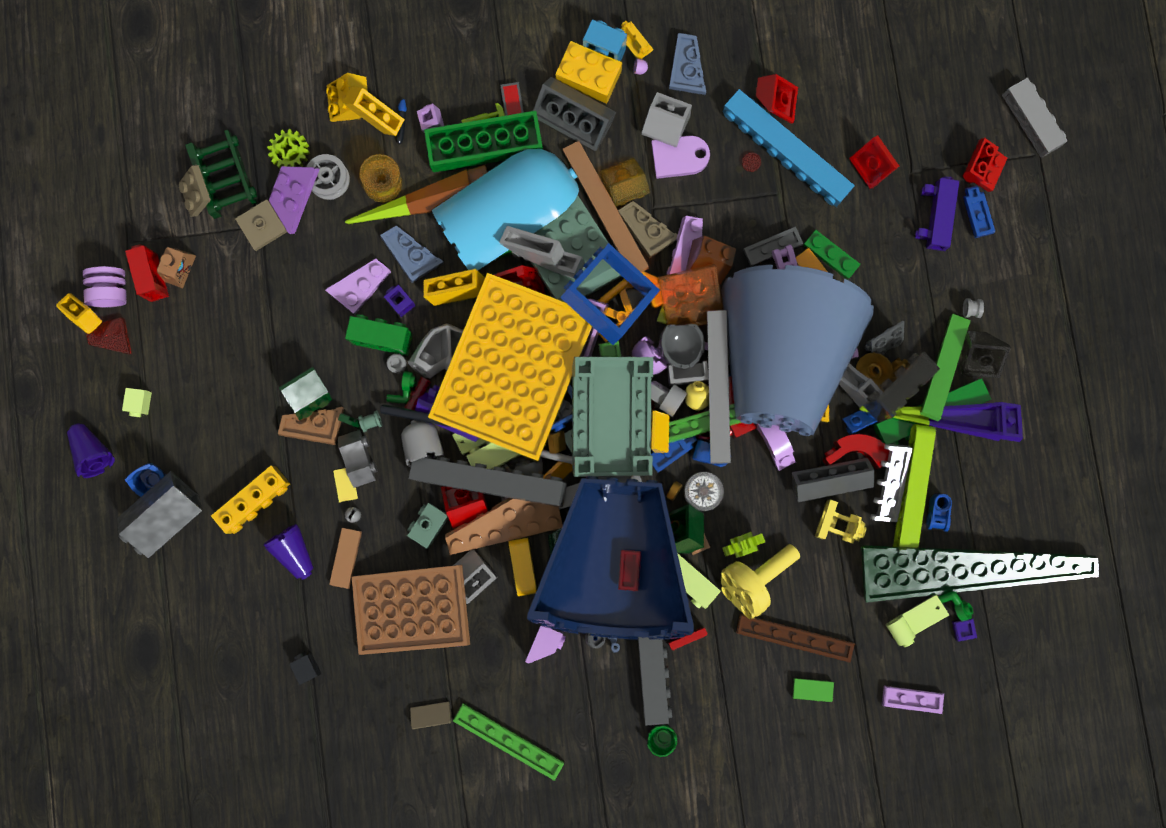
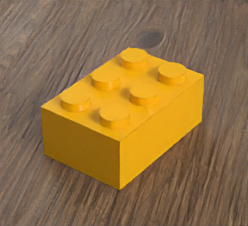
[555,41,622,104]

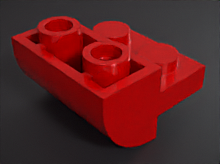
[963,138,1007,192]

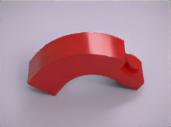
[822,434,890,469]

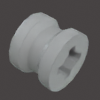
[963,298,984,318]

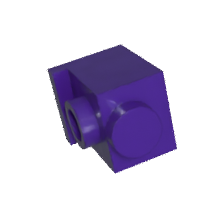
[384,285,416,317]

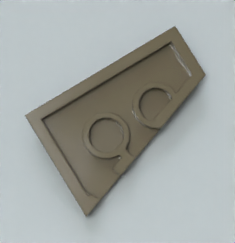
[618,201,678,258]

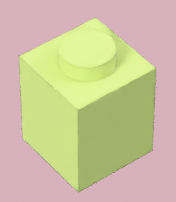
[122,388,152,417]

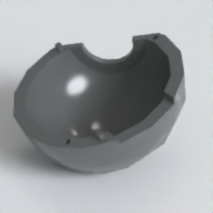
[658,324,705,369]

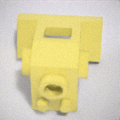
[815,500,866,544]

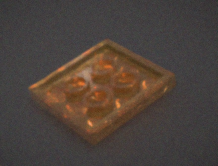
[658,264,722,326]

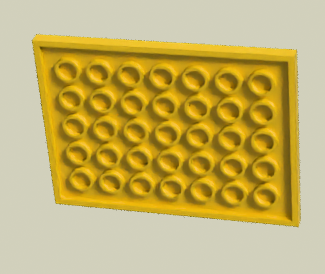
[428,273,592,461]

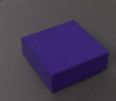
[952,618,977,641]

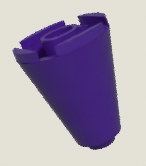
[67,424,115,478]
[264,524,313,580]

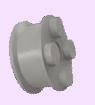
[306,154,350,200]

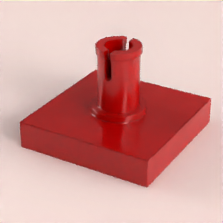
[849,135,900,189]

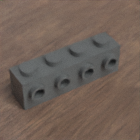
[792,458,874,502]

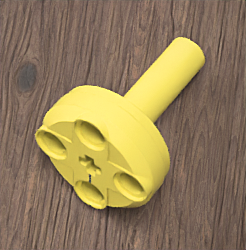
[721,544,800,619]

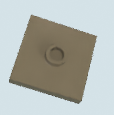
[235,199,287,251]

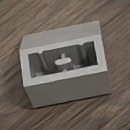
[641,92,692,147]
[453,549,498,604]

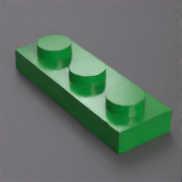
[803,230,861,280]

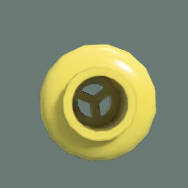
[685,381,709,411]

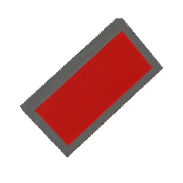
[500,82,524,116]

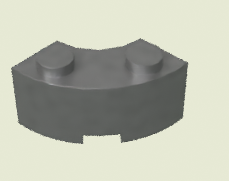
[338,430,377,488]

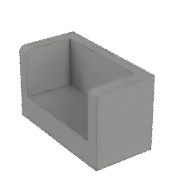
[667,361,709,386]

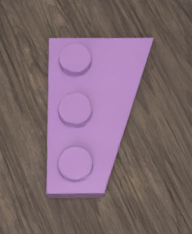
[325,259,391,315]

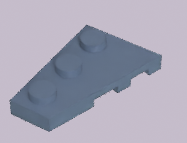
[669,33,706,95]
[380,226,444,283]

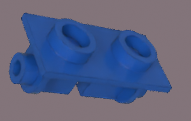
[843,402,887,434]

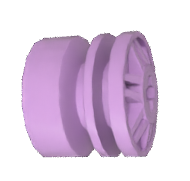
[83,266,127,307]

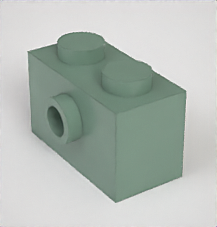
[407,503,448,548]

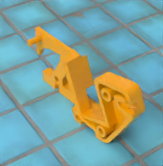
[597,271,675,342]

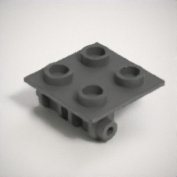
[864,321,904,355]

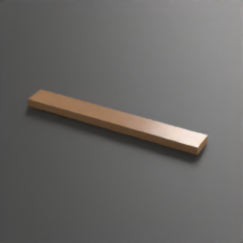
[562,141,649,272]

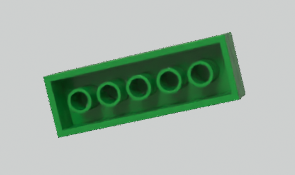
[424,111,543,173]

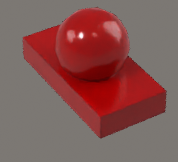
[668,627,707,650]

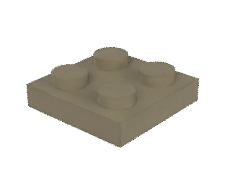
[179,165,210,217]

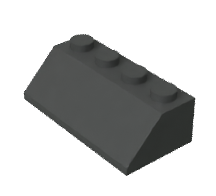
[533,77,616,151]

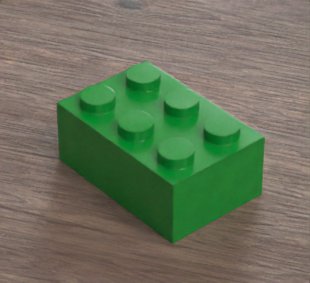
[345,314,413,356]

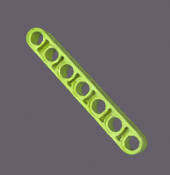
[893,424,936,548]

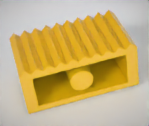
[56,293,102,334]

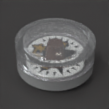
[684,472,724,511]

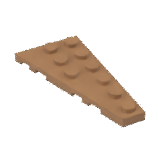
[445,473,563,555]

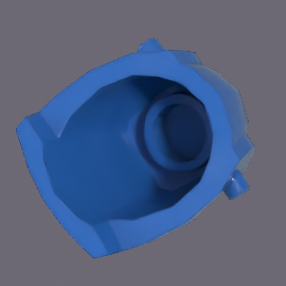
[125,463,166,497]

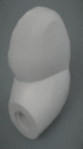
[408,323,464,379]

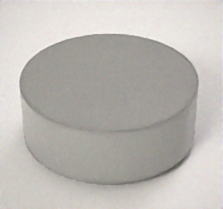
[387,354,407,373]

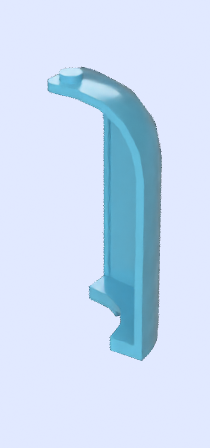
[432,149,579,270]

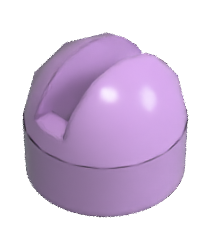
[633,58,648,75]

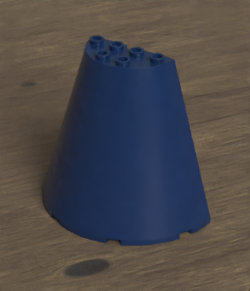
[527,476,694,640]

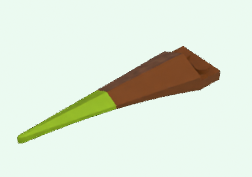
[345,165,488,224]

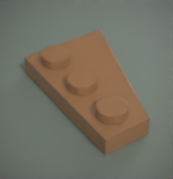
[278,407,344,445]

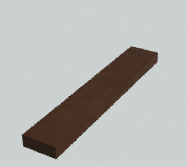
[736,614,855,662]

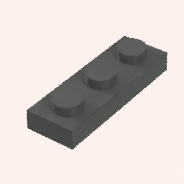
[743,227,803,267]

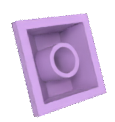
[525,626,566,663]

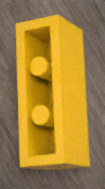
[342,87,405,136]
[424,269,485,306]

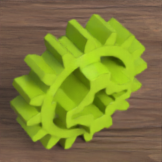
[267,129,310,169]
[723,532,765,558]

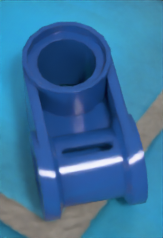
[692,440,728,467]
[926,494,952,532]

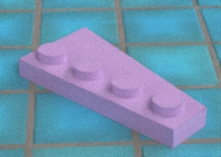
[663,216,703,294]

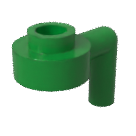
[387,371,416,404]
[937,591,973,621]

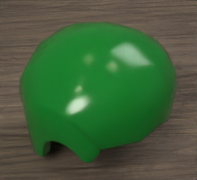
[647,724,677,757]

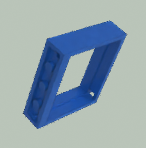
[560,243,660,345]

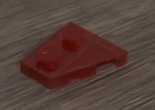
[86,318,132,355]

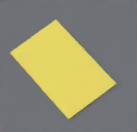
[333,468,358,502]

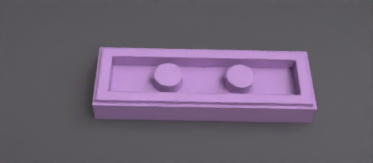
[882,686,944,714]

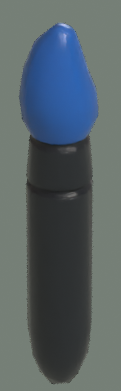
[396,99,407,145]

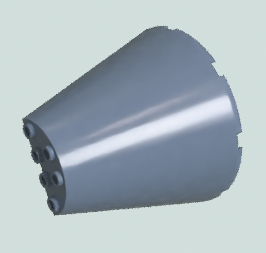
[721,265,874,436]

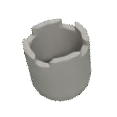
[401,420,445,467]

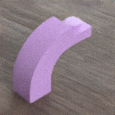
[755,423,796,471]

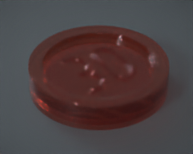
[742,153,761,172]

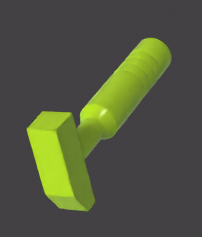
[461,103,505,123]

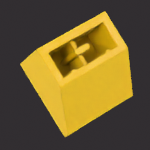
[326,73,368,122]

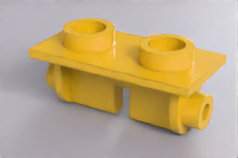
[621,21,653,59]

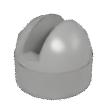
[345,507,361,523]

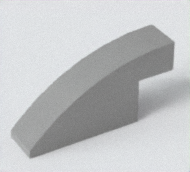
[499,226,585,279]

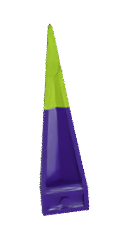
[860,402,1023,442]

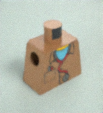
[157,247,196,289]

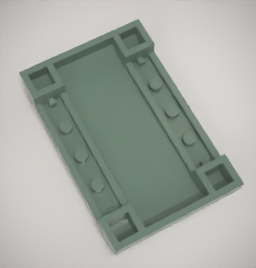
[530,195,622,303]
[572,357,653,477]

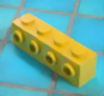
[211,465,290,534]

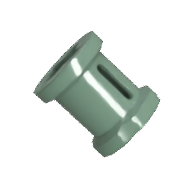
[358,410,382,432]

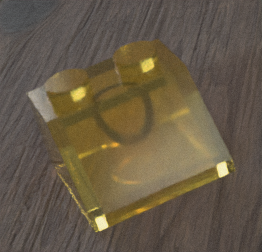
[599,158,650,206]

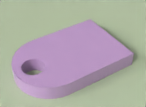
[651,136,710,179]

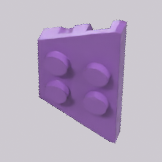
[269,167,320,234]

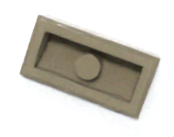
[410,701,452,729]

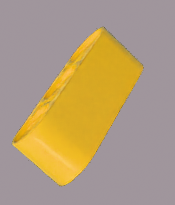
[509,537,537,597]

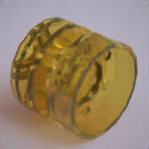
[359,154,402,203]

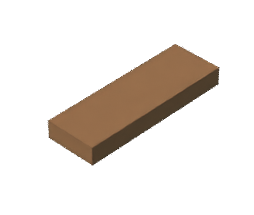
[329,528,362,589]

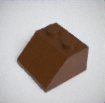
[684,236,736,288]

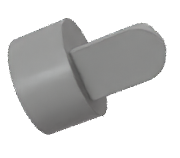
[651,381,687,417]

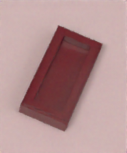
[618,550,641,591]

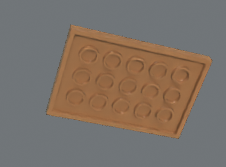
[352,565,470,655]

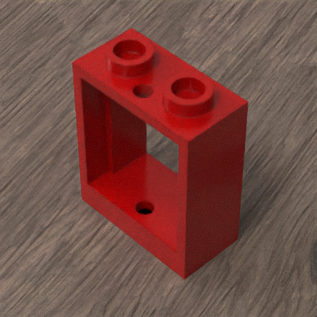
[125,245,169,302]

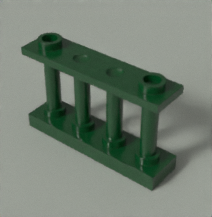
[185,130,257,219]

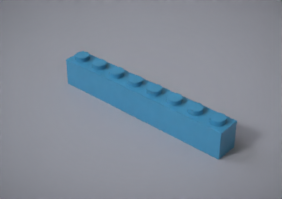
[723,89,855,207]

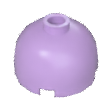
[632,336,668,375]

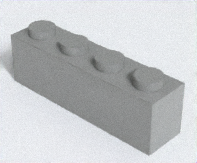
[1002,78,1067,158]

